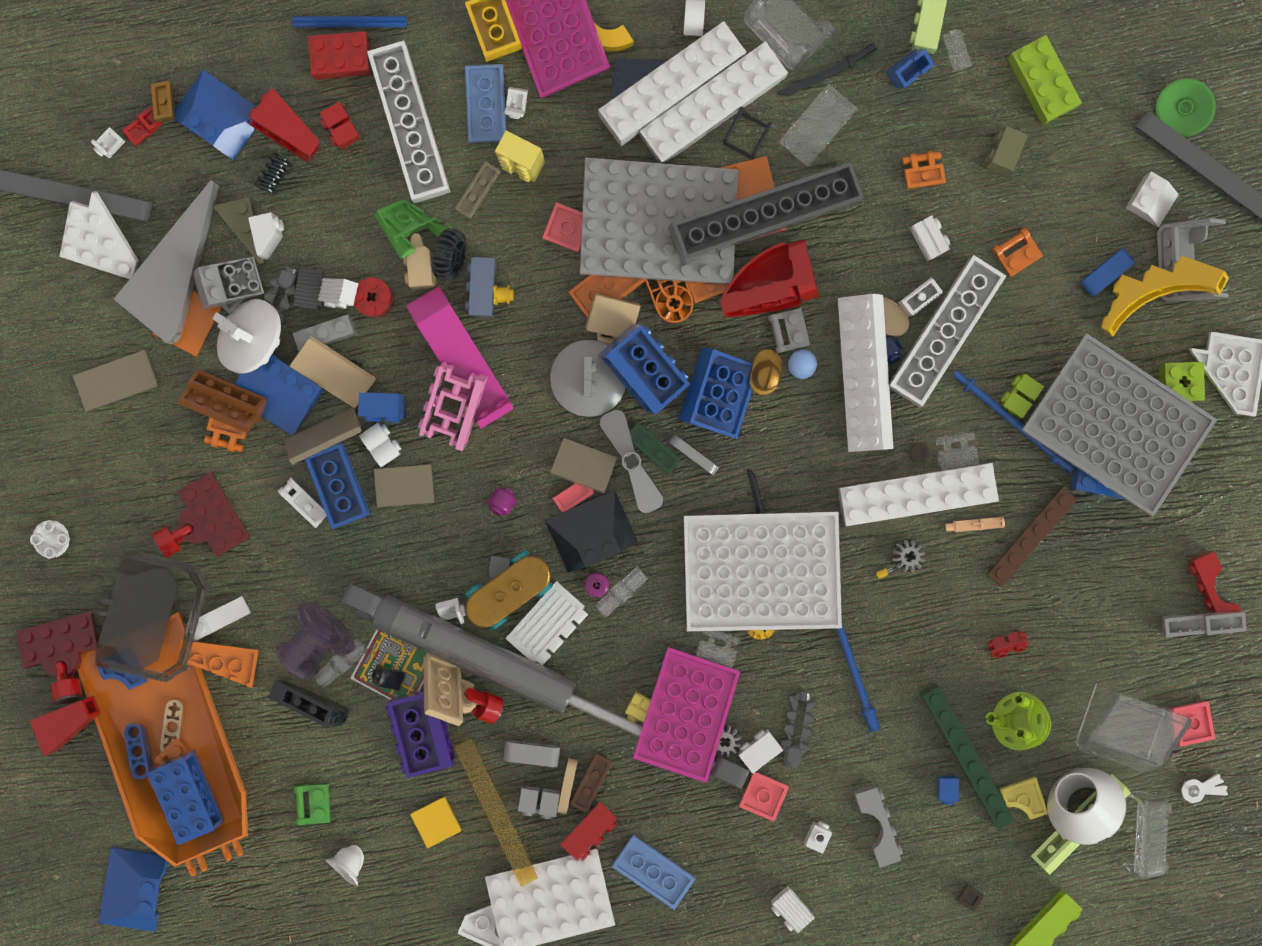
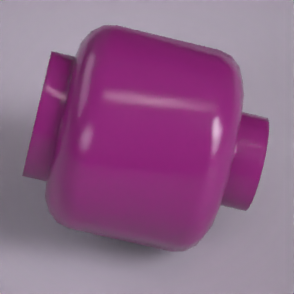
[488,487,516,517]
[584,572,609,597]

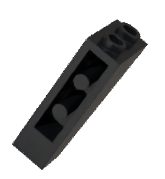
[268,680,349,727]

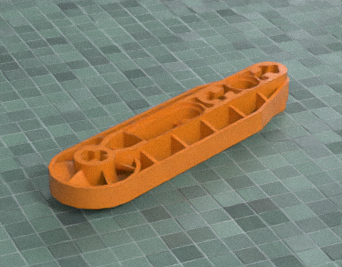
[645,280,694,324]

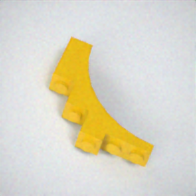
[1101,256,1229,337]

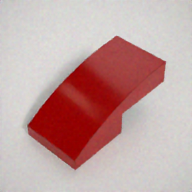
[122,106,164,147]

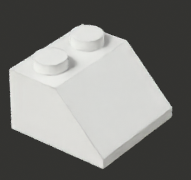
[1126,171,1178,227]
[248,212,284,260]

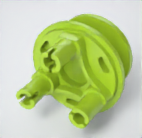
[986,692,1051,751]

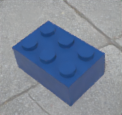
[358,392,406,423]

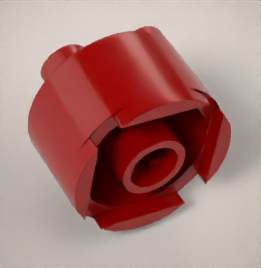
[354,277,393,318]

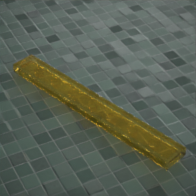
[454,738,538,887]

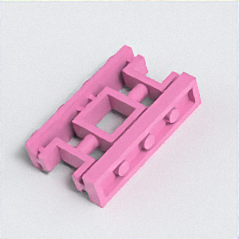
[418,362,488,451]

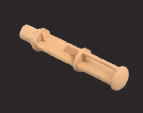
[945,517,1005,532]

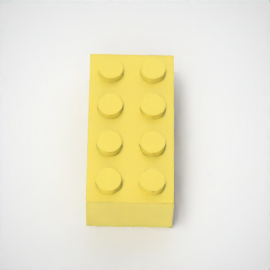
[495,131,545,183]

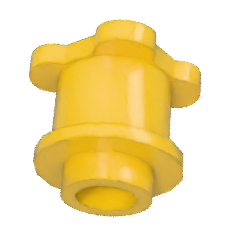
[493,285,514,305]

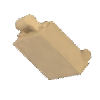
[585,293,641,345]

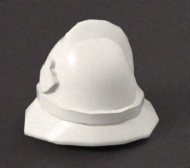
[326,845,364,886]

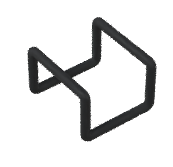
[723,107,772,159]

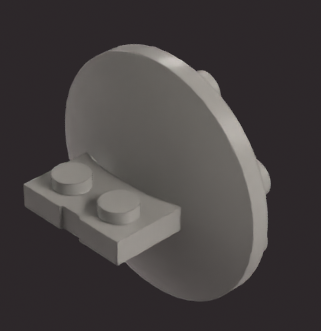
[550,340,626,417]

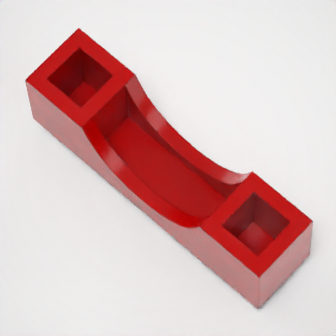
[1188,551,1241,613]

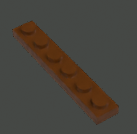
[987,487,1077,587]

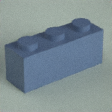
[466,257,496,317]

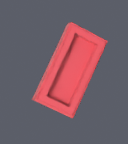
[552,483,595,512]

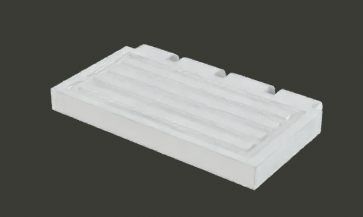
[505,581,588,666]

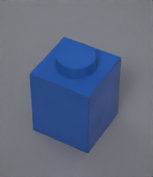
[936,775,959,805]

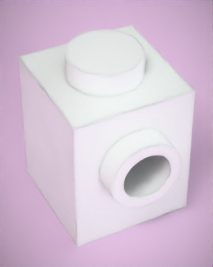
[804,821,832,854]

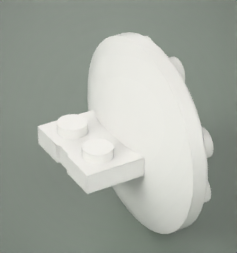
[212,299,281,373]

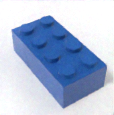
[305,443,371,529]

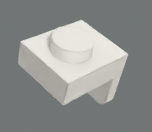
[504,87,528,119]
[91,127,125,158]
[436,598,466,624]

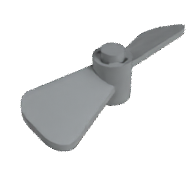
[600,410,663,513]

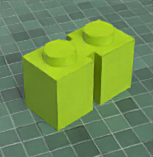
[1000,374,1044,419]

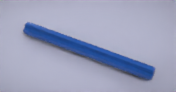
[292,16,407,28]

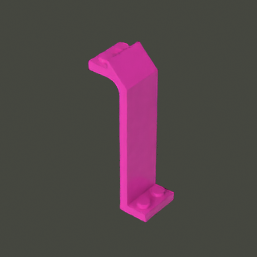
[406,286,514,428]

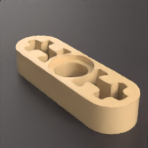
[160,699,185,751]
[557,758,578,814]

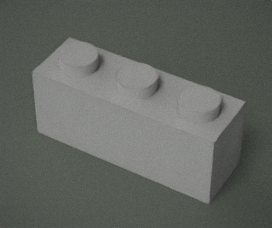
[293,315,357,351]

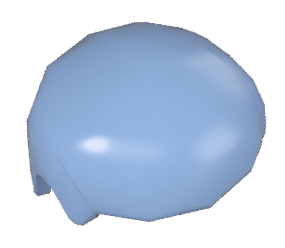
[788,348,817,379]

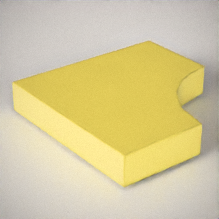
[999,776,1048,820]

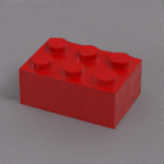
[308,31,372,80]

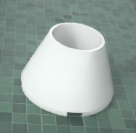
[1047,768,1126,845]

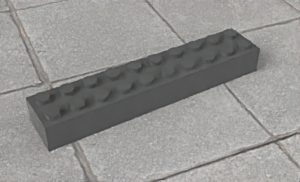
[668,162,864,264]

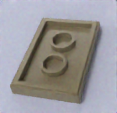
[550,438,617,494]
[374,464,435,507]

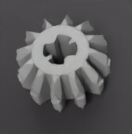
[893,540,925,572]
[716,725,741,757]

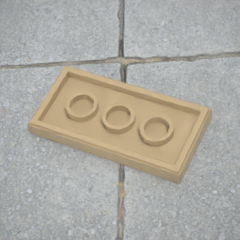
[289,335,376,408]

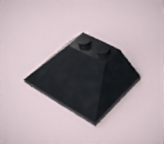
[545,489,638,572]

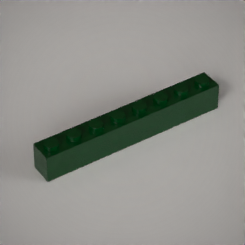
[919,684,1015,831]

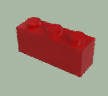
[560,802,617,862]

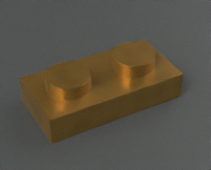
[151,81,175,123]

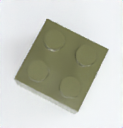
[984,126,1028,177]

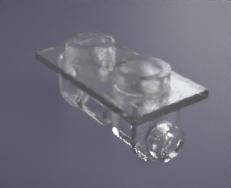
[942,29,972,72]

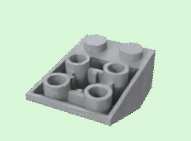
[193,257,264,310]

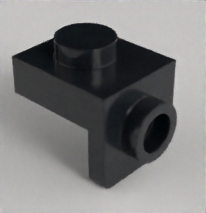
[372,664,405,691]

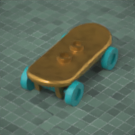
[464,549,553,630]

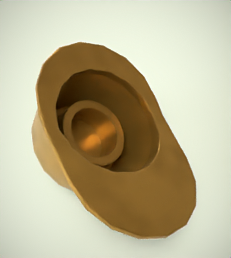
[749,349,782,395]

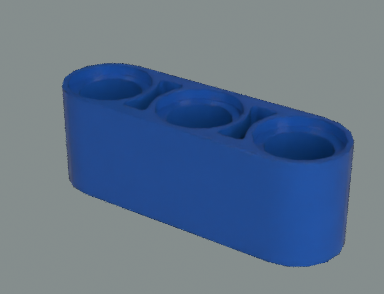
[1080,247,1136,297]
[124,724,153,779]

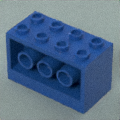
[598,324,690,415]
[147,750,225,845]

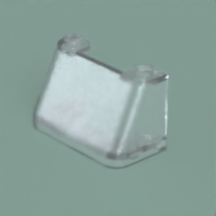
[744,0,837,70]

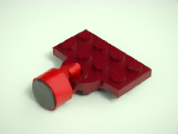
[151,472,251,558]
[17,611,100,704]

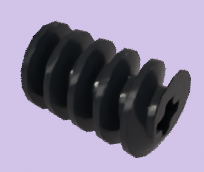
[253,151,293,194]

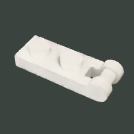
[278,477,327,528]

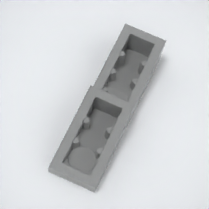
[1161,611,1247,638]

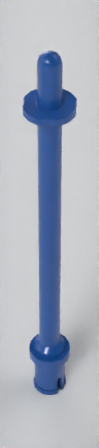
[953,371,1075,474]
[836,624,881,732]

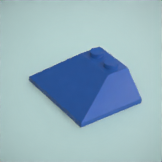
[175,69,257,160]
[99,847,168,932]

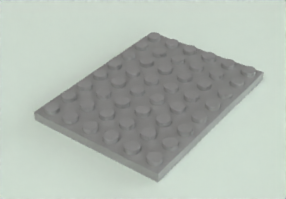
[579,158,738,285]
[1021,333,1217,517]

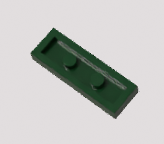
[630,423,681,474]

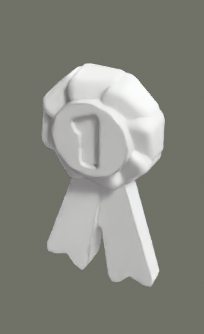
[1180,773,1228,803]

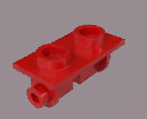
[987,631,1029,658]

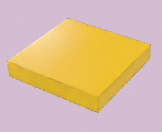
[410,796,462,848]

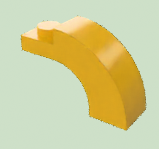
[594,23,634,52]

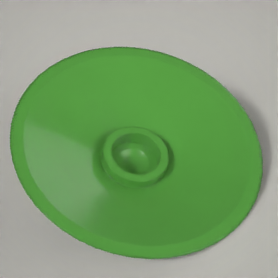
[1156,79,1216,137]

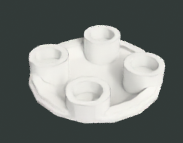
[30,520,70,559]

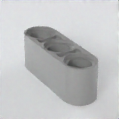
[503,740,560,767]

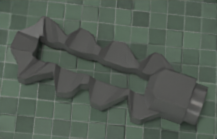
[264,265,299,322]
[780,691,817,769]

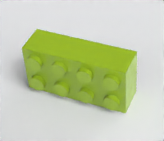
[1007,35,1082,126]

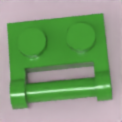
[293,783,331,825]

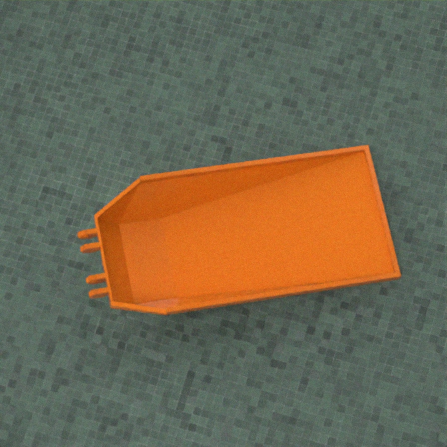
[77,612,248,877]

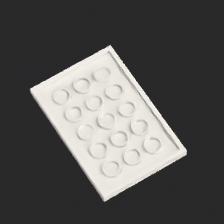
[485,849,615,946]

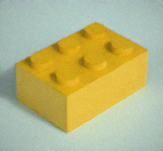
[465,0,522,62]

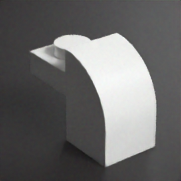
[683,0,705,36]

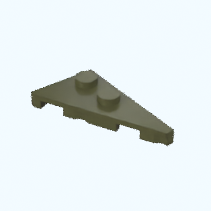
[213,197,265,264]

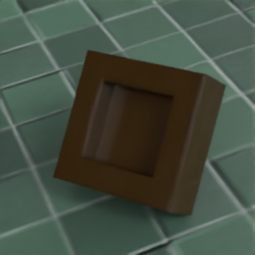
[957,884,984,911]

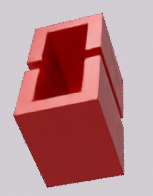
[320,102,361,150]

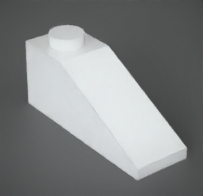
[186,596,251,641]

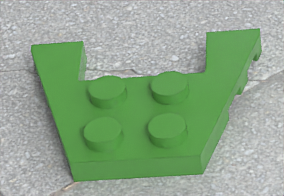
[375,199,454,259]

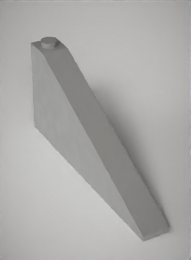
[114,180,219,345]

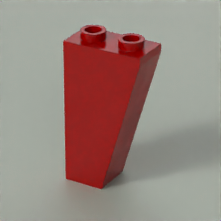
[249,88,320,163]
[30,695,101,756]

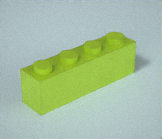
[1009,889,1083,946]

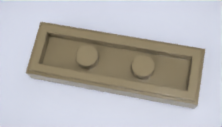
[454,161,501,220]

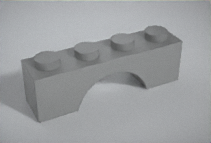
[853,784,903,868]

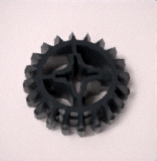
[431,228,467,281]

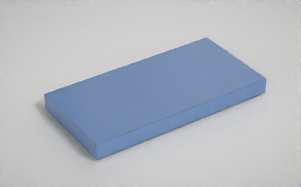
[465,64,506,143]
[611,834,696,910]

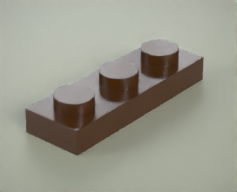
[570,752,613,813]

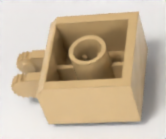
[403,233,436,291]

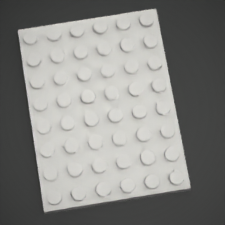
[684,512,842,631]

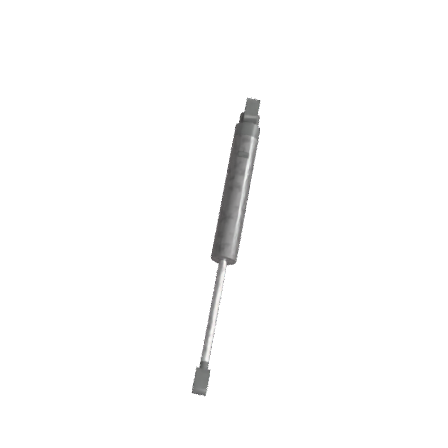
[340,583,749,789]

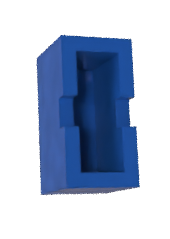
[886,49,935,88]

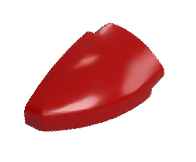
[720,239,819,317]

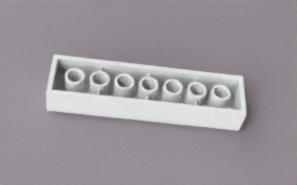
[598,21,746,146]
[367,41,451,203]
[639,41,788,164]
[889,255,1006,407]
[838,294,893,452]
[837,463,999,526]

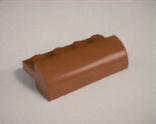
[178,369,267,433]

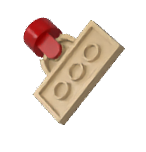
[423,653,504,726]

